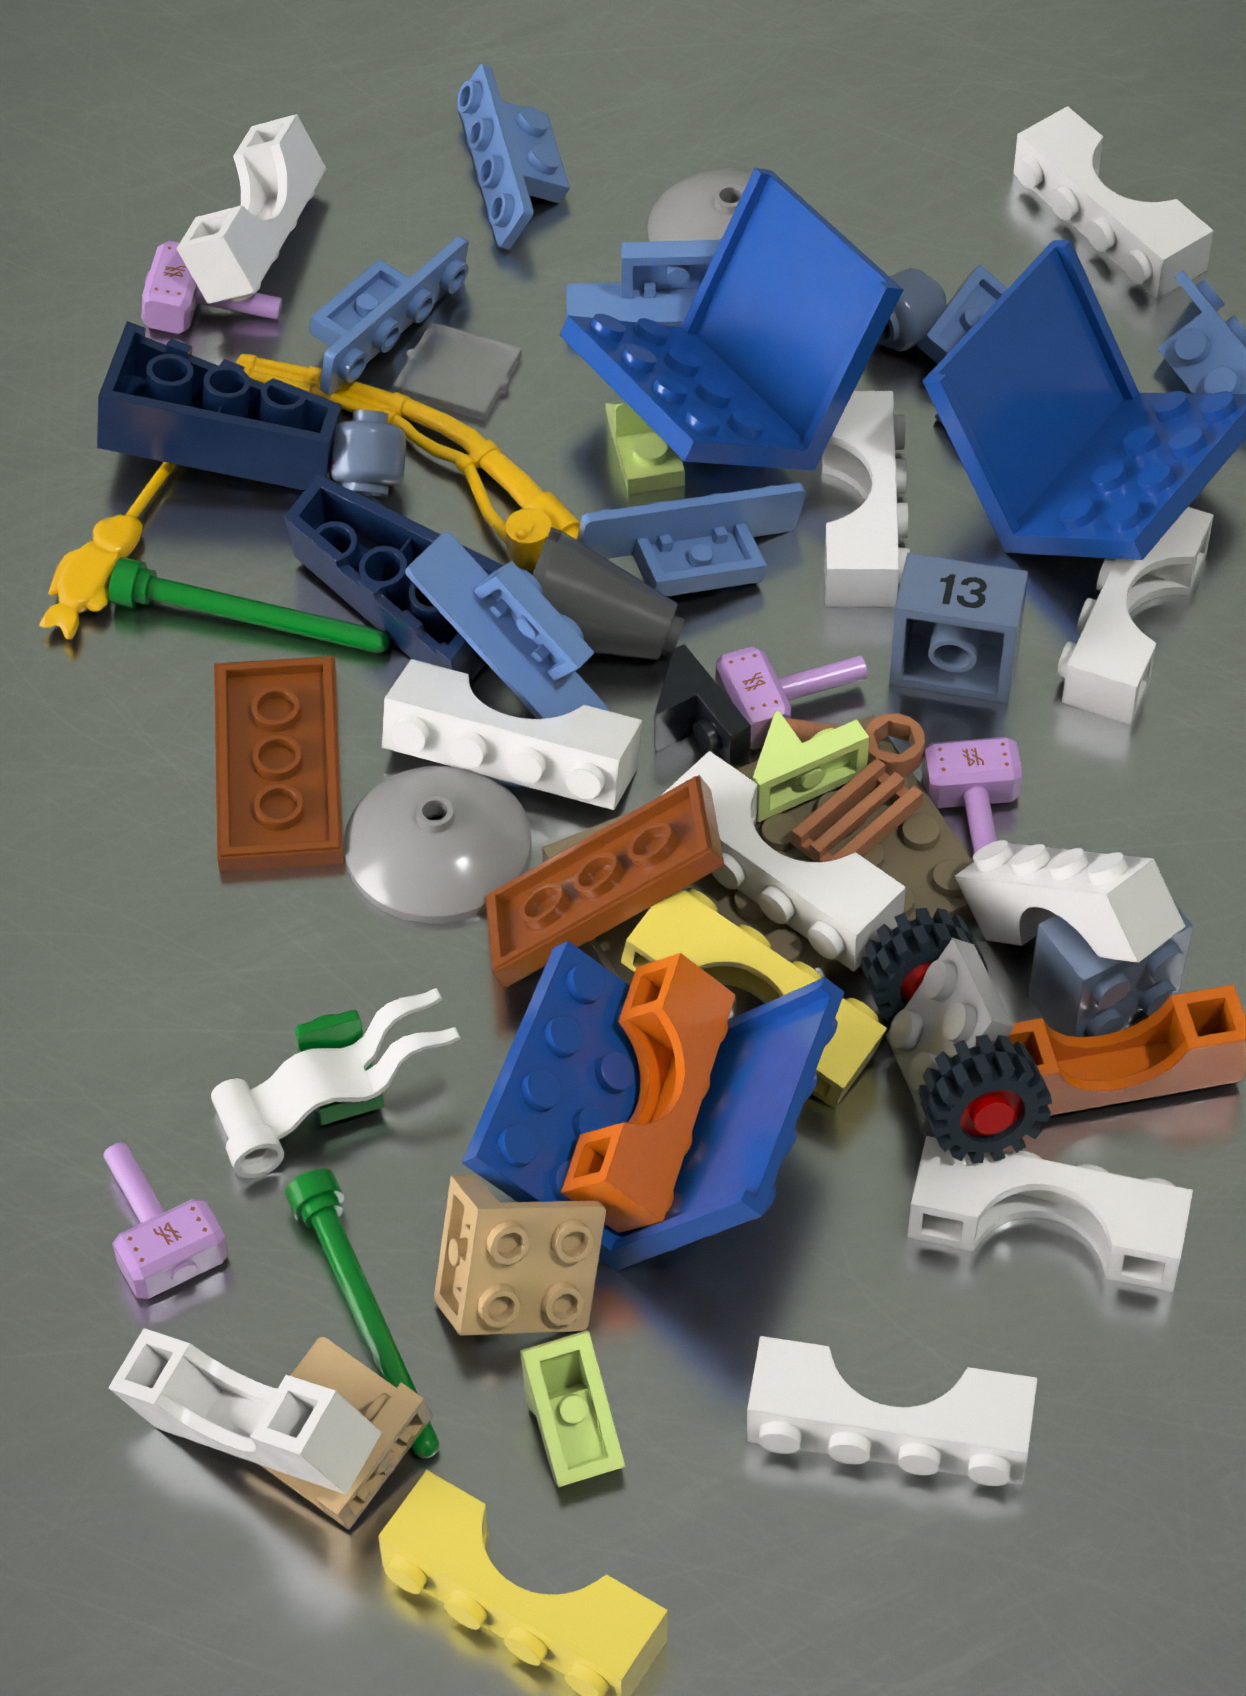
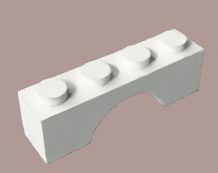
[1013,106,1214,299]
[176,114,327,304]
[822,391,910,608]
[1057,507,1214,725]
[382,659,643,810]
[662,751,906,972]
[955,840,1186,963]
[907,1136,1193,1292]
[108,1328,382,1495]
[746,1336,1037,1486]

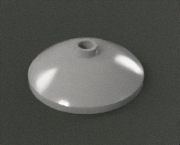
[648,168,753,242]
[344,765,531,924]

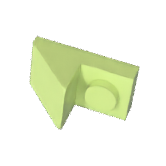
[605,400,685,495]
[753,711,869,822]
[520,1331,626,1487]

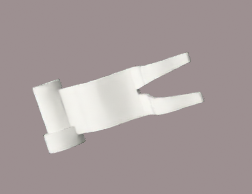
[211,988,461,1178]

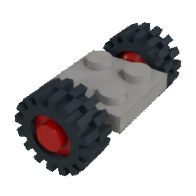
[861,908,1052,1163]

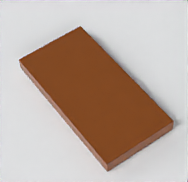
[214,656,344,872]
[486,775,725,988]

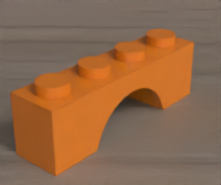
[561,953,736,1233]
[1008,984,1246,1115]

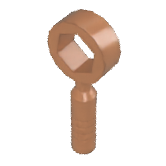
[784,713,925,776]

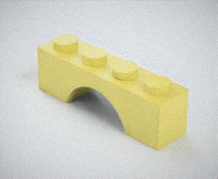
[621,888,887,1109]
[378,1470,668,1696]

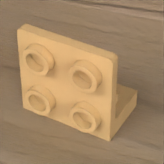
[433,1175,606,1336]
[260,1337,433,1530]

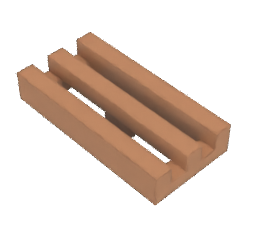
[791,758,923,862]

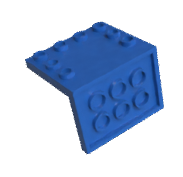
[560,168,904,471]
[922,240,1246,560]
[462,941,845,1271]

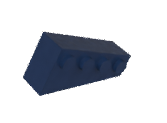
[97,321,341,490]
[284,474,504,684]

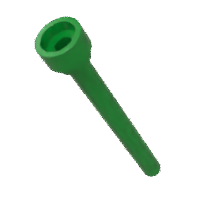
[109,557,390,653]
[284,1168,439,1459]

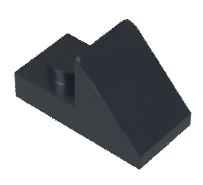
[654,644,751,769]

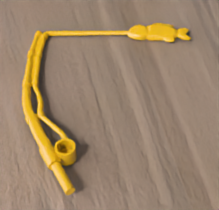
[39,354,581,640]

